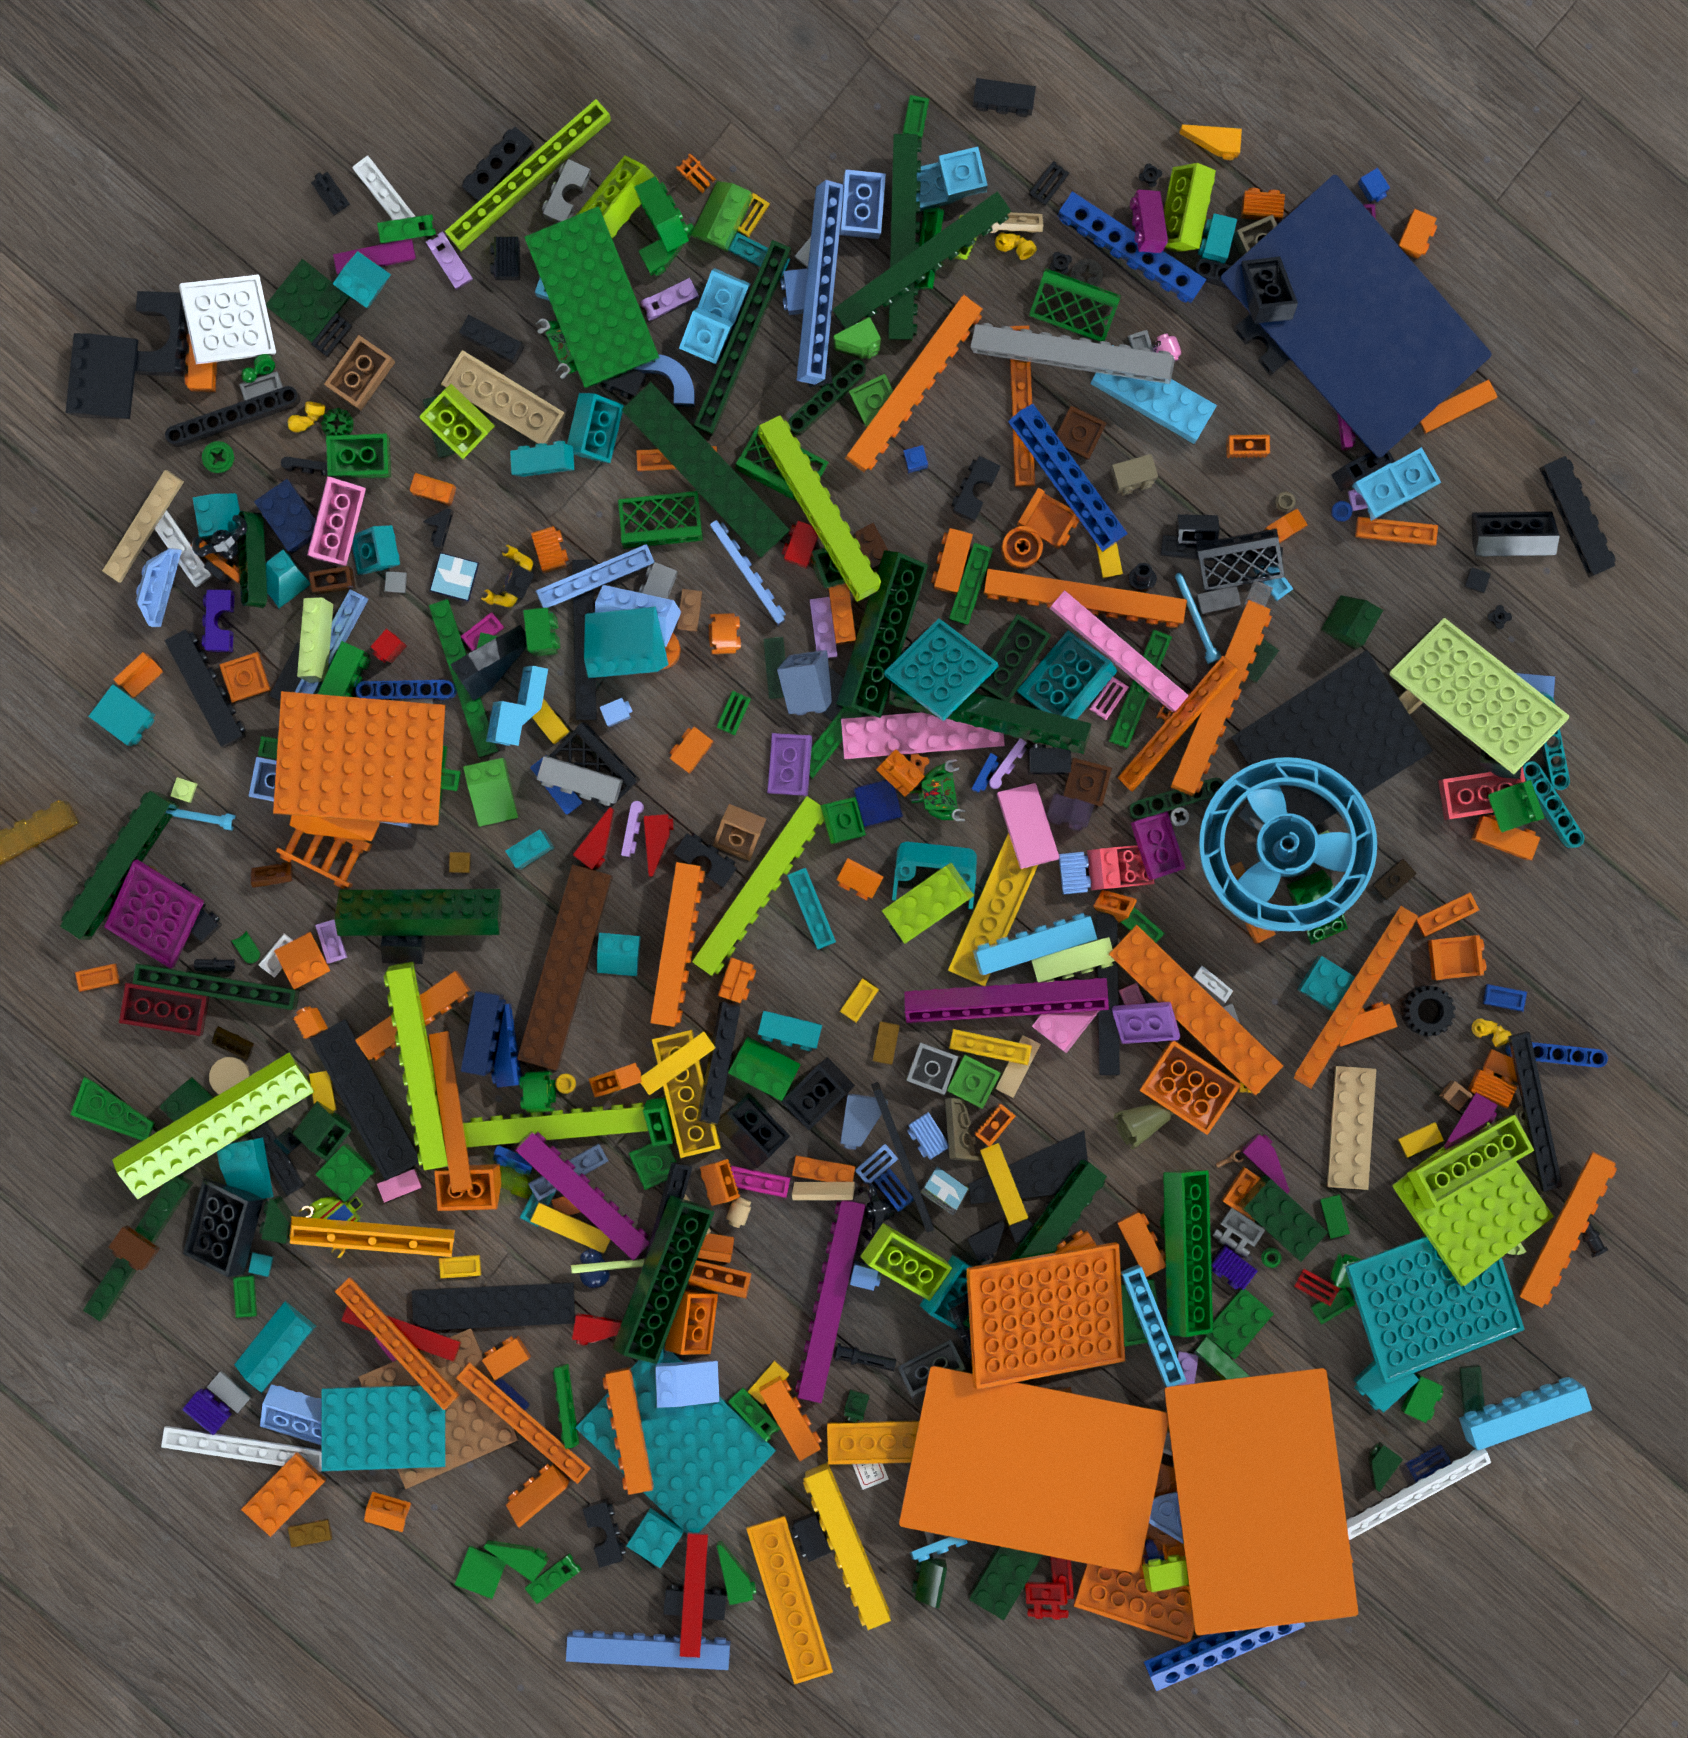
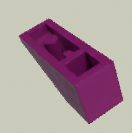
[1444,1093,1498,1149]
[1241,1133,1290,1194]

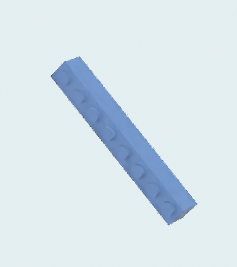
[566,1630,730,1670]

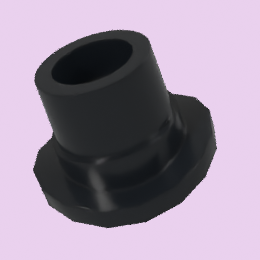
[1129,563,1157,591]

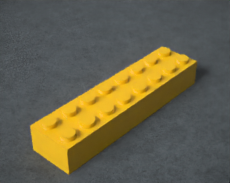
[803,1462,891,1630]

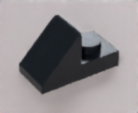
[423,508,454,550]

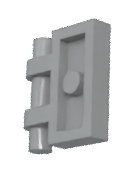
[1212,1207,1265,1258]

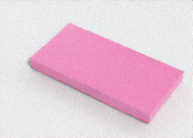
[997,783,1060,869]

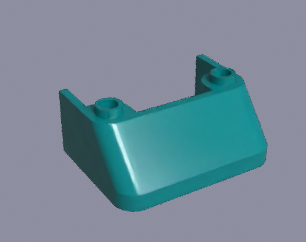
[891,842,977,909]

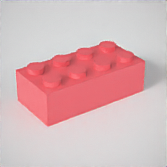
[1438,767,1525,820]

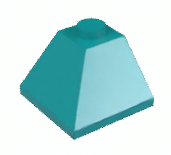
[266,550,311,608]

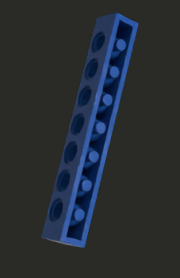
[1058,191,1206,303]
[1008,404,1128,552]
[1144,1623,1305,1691]

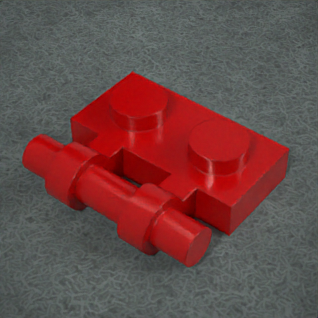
[1025,1582,1069,1620]

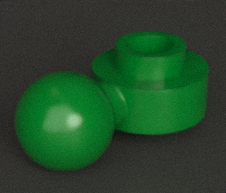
[241,354,275,383]

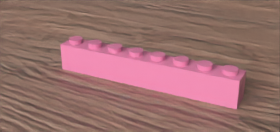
[1050,591,1189,712]

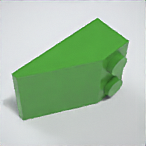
[463,758,518,827]

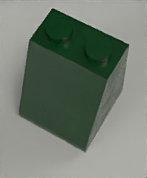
[1321,595,1384,650]

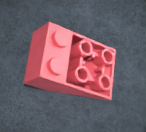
[1087,845,1155,891]

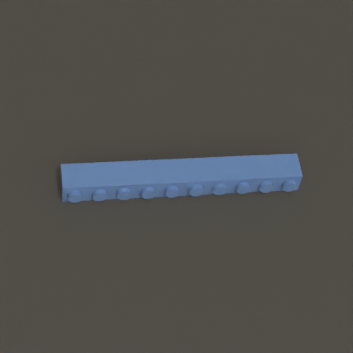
[797,180,844,385]

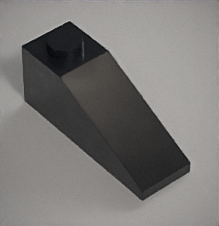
[1331,451,1395,492]

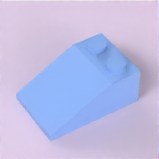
[656,1361,719,1408]

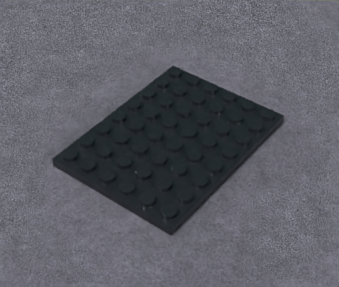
[1231,650,1433,827]

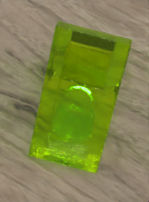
[500,1166,534,1199]

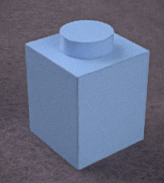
[600,698,633,727]

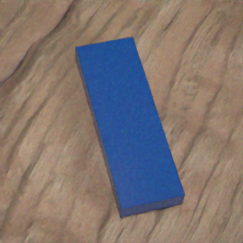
[530,755,583,815]

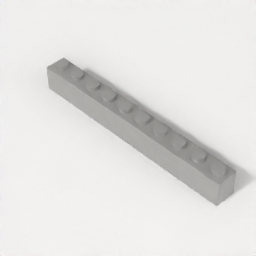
[971,323,1175,384]

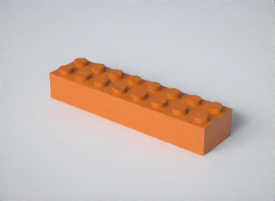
[650,862,705,1027]

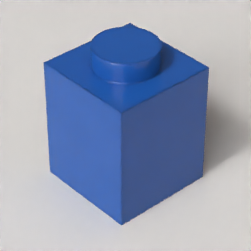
[1357,168,1390,203]
[903,445,928,473]

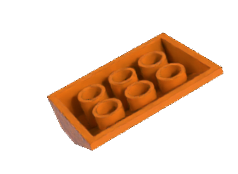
[1139,1040,1241,1135]

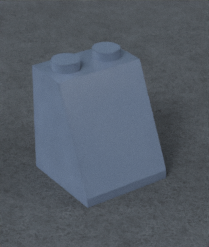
[777,650,832,715]
[840,1093,888,1150]

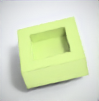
[171,777,197,803]

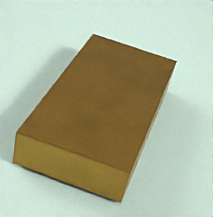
[872,1021,900,1065]

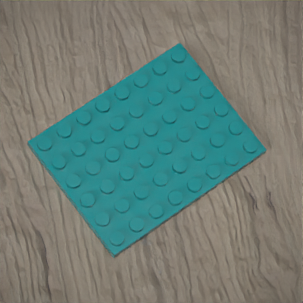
[1345,1236,1525,1384]
[575,1344,776,1535]

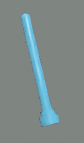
[1175,573,1222,664]
[140,804,236,830]

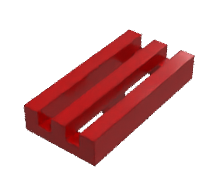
[1294,1269,1340,1306]

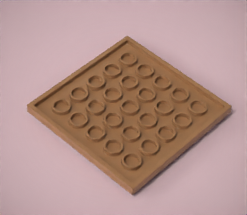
[358,1328,518,1489]

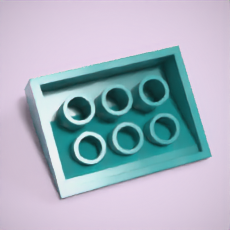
[584,606,669,678]
[1017,630,1118,720]

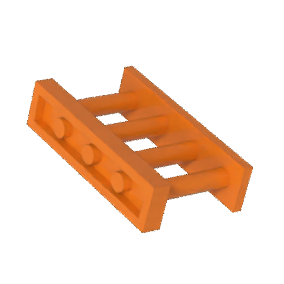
[276,829,373,889]

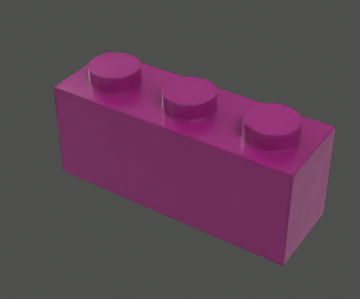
[1130,189,1168,253]

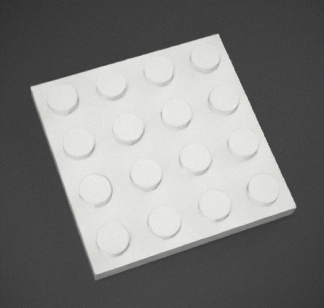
[179,275,276,364]

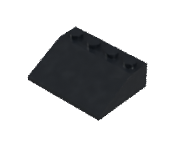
[65,333,139,419]
[183,1179,264,1277]

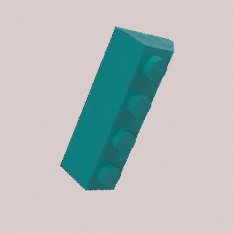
[234,1301,316,1393]

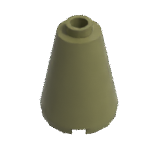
[1114,1102,1172,1149]

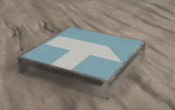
[920,1166,969,1215]

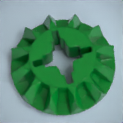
[321,408,354,436]
[202,441,235,474]

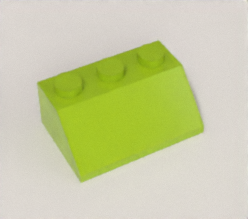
[419,384,495,459]

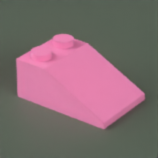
[1032,1010,1100,1053]

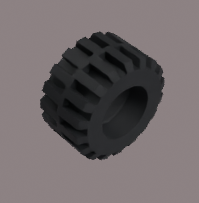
[1401,985,1456,1036]

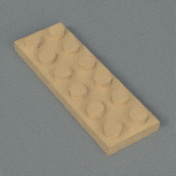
[441,350,565,444]
[1327,1066,1376,1190]

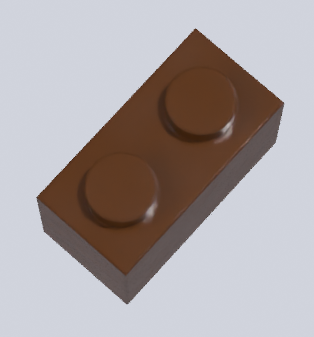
[309,566,356,595]
[109,1225,160,1271]

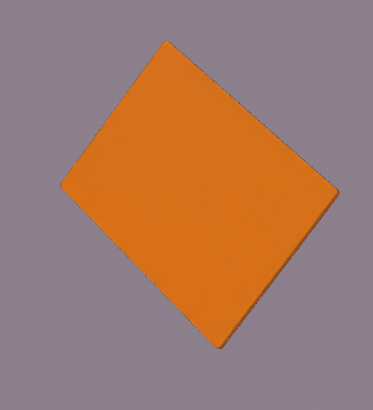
[899,1366,1168,1573]
[1164,1368,1358,1635]

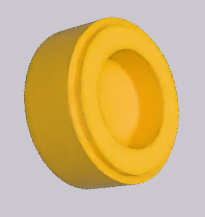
[555,1073,576,1094]

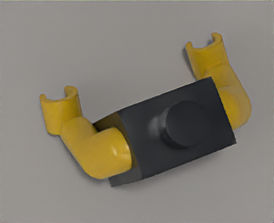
[481,545,535,607]

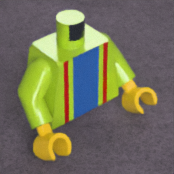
[299,1196,363,1258]

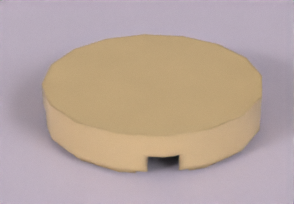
[209,1057,250,1094]

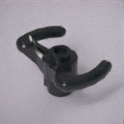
[192,515,248,559]
[858,1182,895,1242]

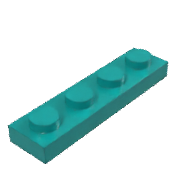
[787,868,836,950]

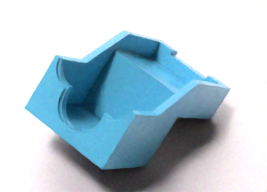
[916,147,988,211]
[679,268,751,364]
[1352,447,1441,521]
[486,666,548,746]

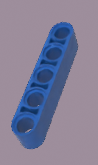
[356,680,457,700]
[1505,1042,1608,1068]

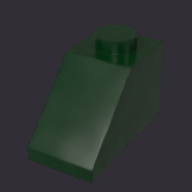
[1368,1442,1403,1492]

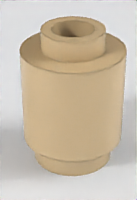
[726,1197,751,1228]

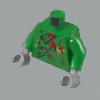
[535,319,578,379]
[910,759,966,822]

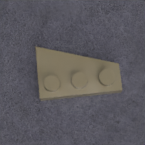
[945,1098,982,1162]

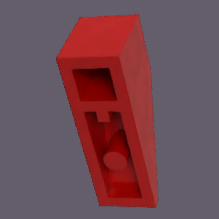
[573,807,615,870]
[644,814,674,877]
[572,1313,623,1345]

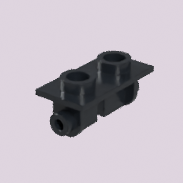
[311,172,350,215]

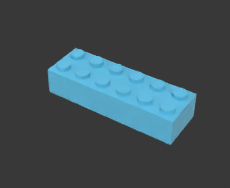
[1090,345,1217,444]
[1459,1377,1592,1451]

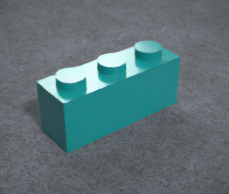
[510,441,574,477]
[758,1011,822,1052]

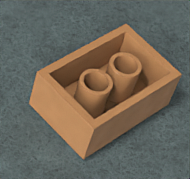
[324,335,395,411]

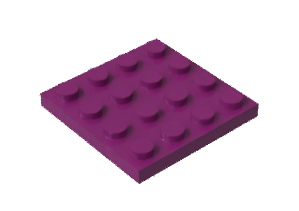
[104,860,204,969]

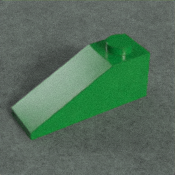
[639,223,694,276]
[483,1540,549,1582]
[717,1541,757,1605]

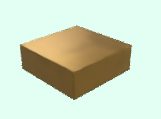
[449,852,471,873]

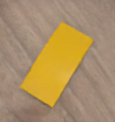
[532,699,570,744]

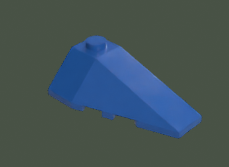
[491,1004,522,1088]

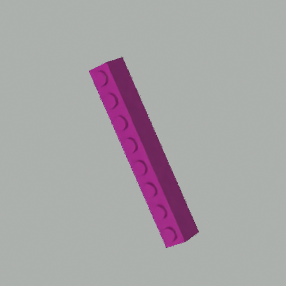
[515,1131,649,1261]

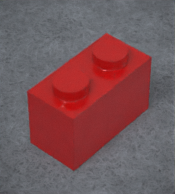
[782,521,819,569]
[370,628,407,664]

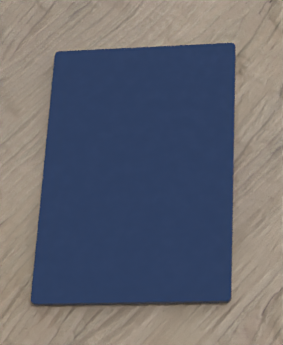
[1221,175,1492,458]

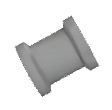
[1169,807,1189,826]

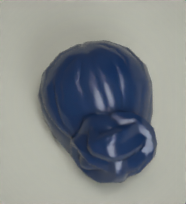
[580,1248,610,1288]

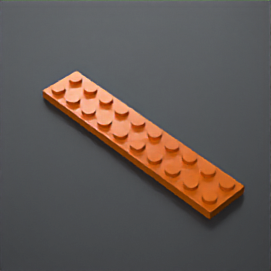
[1108,925,1283,1095]

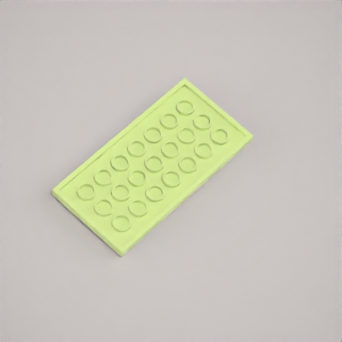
[1390,618,1569,774]

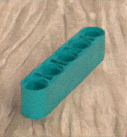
[1540,692,1570,790]
[1522,761,1584,848]

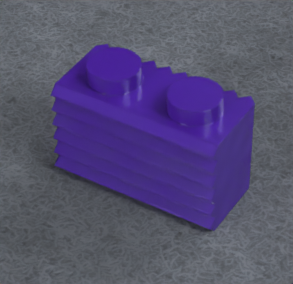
[1211,1245,1258,1290]
[182,1389,232,1435]

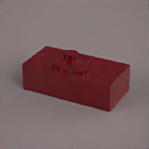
[119,982,209,1036]

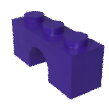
[202,590,235,652]

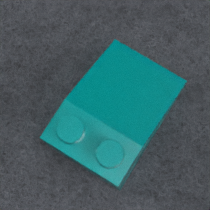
[217,1137,274,1199]

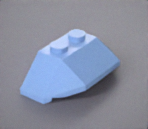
[136,548,182,627]

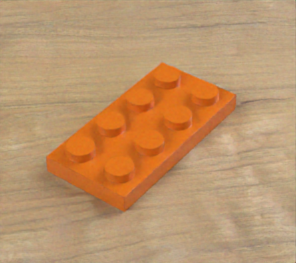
[241,1452,326,1537]

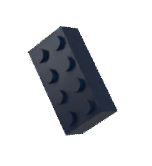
[461,991,506,1076]

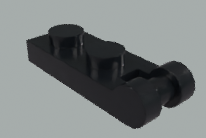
[281,457,328,477]

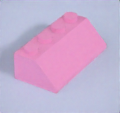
[307,477,366,566]

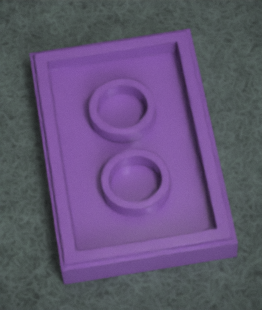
[767,733,812,796]
[1112,1002,1180,1044]

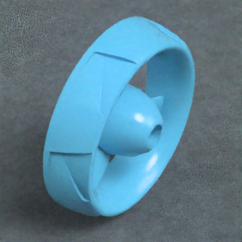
[1199,757,1377,932]

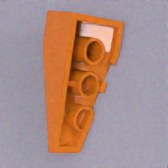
[289,815,380,841]

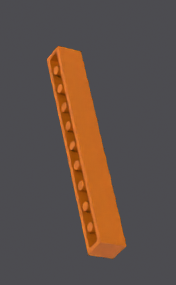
[845,294,982,472]
[983,569,1187,628]
[1170,600,1272,796]
[1294,906,1418,1089]

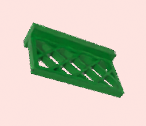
[1029,268,1121,341]
[735,426,829,502]
[618,491,703,549]

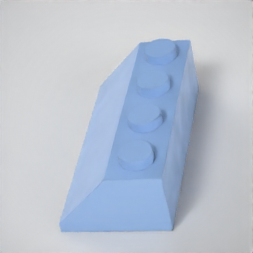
[595,585,681,647]
[260,1384,322,1445]

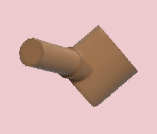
[1216,1150,1244,1168]

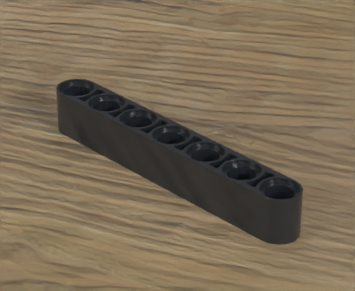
[165,386,301,447]

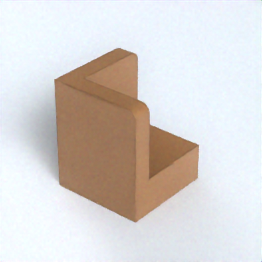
[1439,1080,1474,1110]

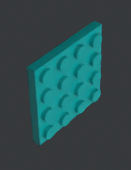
[884,618,999,721]

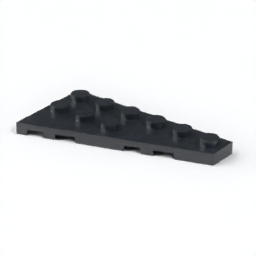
[968,1130,1088,1204]

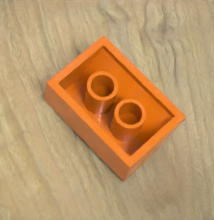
[434,1164,501,1211]
[665,1290,718,1355]
[506,1463,570,1528]

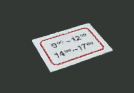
[852,1463,889,1490]

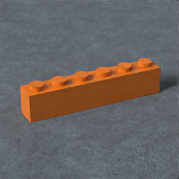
[355,971,471,1061]
[603,1367,654,1495]

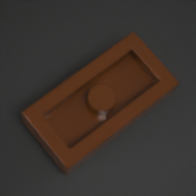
[251,862,293,888]

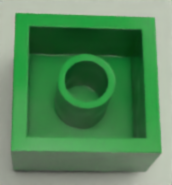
[315,1143,376,1202]

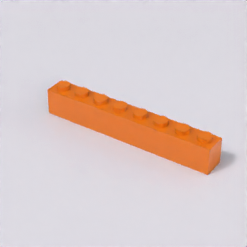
[1519,1151,1617,1308]

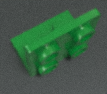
[1488,780,1544,832]

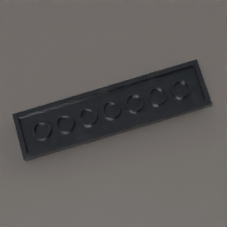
[309,1019,419,1181]
[412,1282,575,1330]

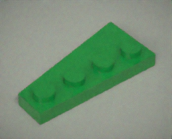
[70,1077,155,1141]

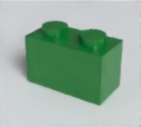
[643,1097,675,1147]
[1400,1373,1444,1423]

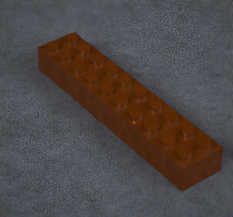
[517,864,613,1070]

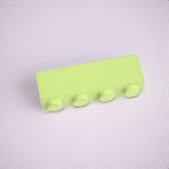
[297,597,333,683]
[1032,937,1115,982]

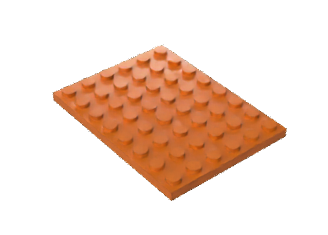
[273,691,445,826]
[966,1242,1125,1389]
[1073,1463,1195,1643]

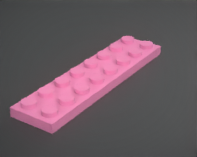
[841,712,1005,759]

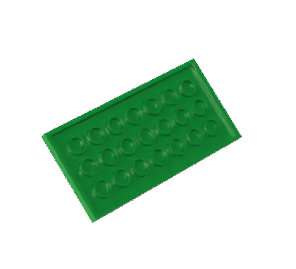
[524,206,660,388]

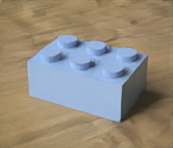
[839,170,886,239]

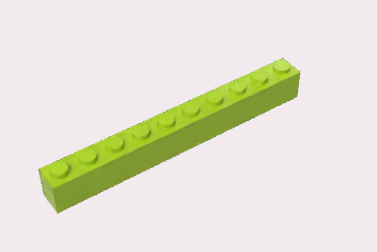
[445,99,611,252]
[758,415,881,602]
[692,796,825,976]
[463,1102,648,1147]

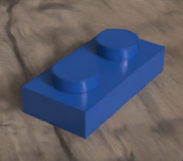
[971,753,999,793]
[493,1145,533,1175]

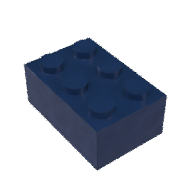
[254,479,316,554]

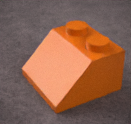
[837,858,883,901]
[274,932,330,989]

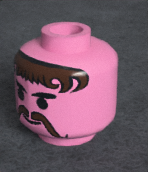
[1152,333,1181,362]

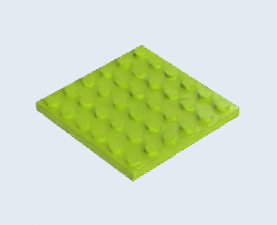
[1392,1122,1554,1287]

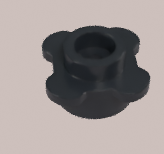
[1139,163,1162,187]
[1049,252,1072,274]
[1488,605,1512,629]

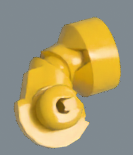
[995,232,1037,260]
[287,402,326,432]
[1471,1018,1512,1047]

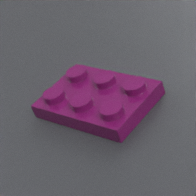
[1131,812,1186,881]

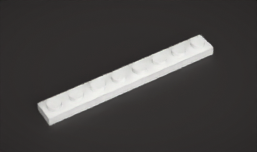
[161,1426,322,1472]
[1346,1448,1491,1540]

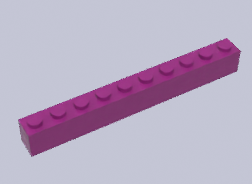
[904,978,1109,1023]
[795,1200,866,1403]

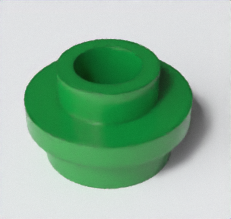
[1261,1248,1281,1268]

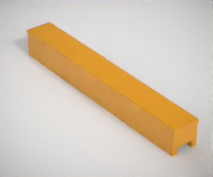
[289,1216,455,1257]

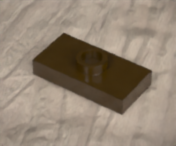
[1373,858,1417,900]
[212,1026,254,1060]

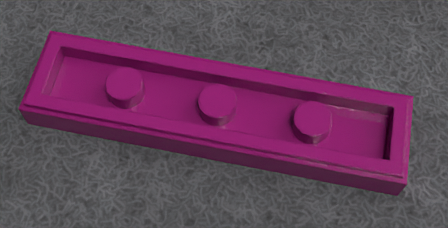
[333,238,416,275]

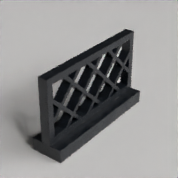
[1197,529,1285,592]
[549,722,640,814]

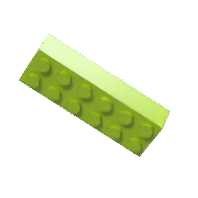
[1407,1115,1534,1209]

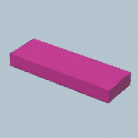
[731,1165,791,1198]

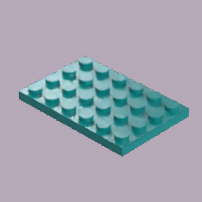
[322,1385,445,1471]

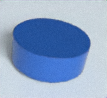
[1331,501,1352,522]

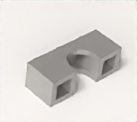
[542,159,591,223]

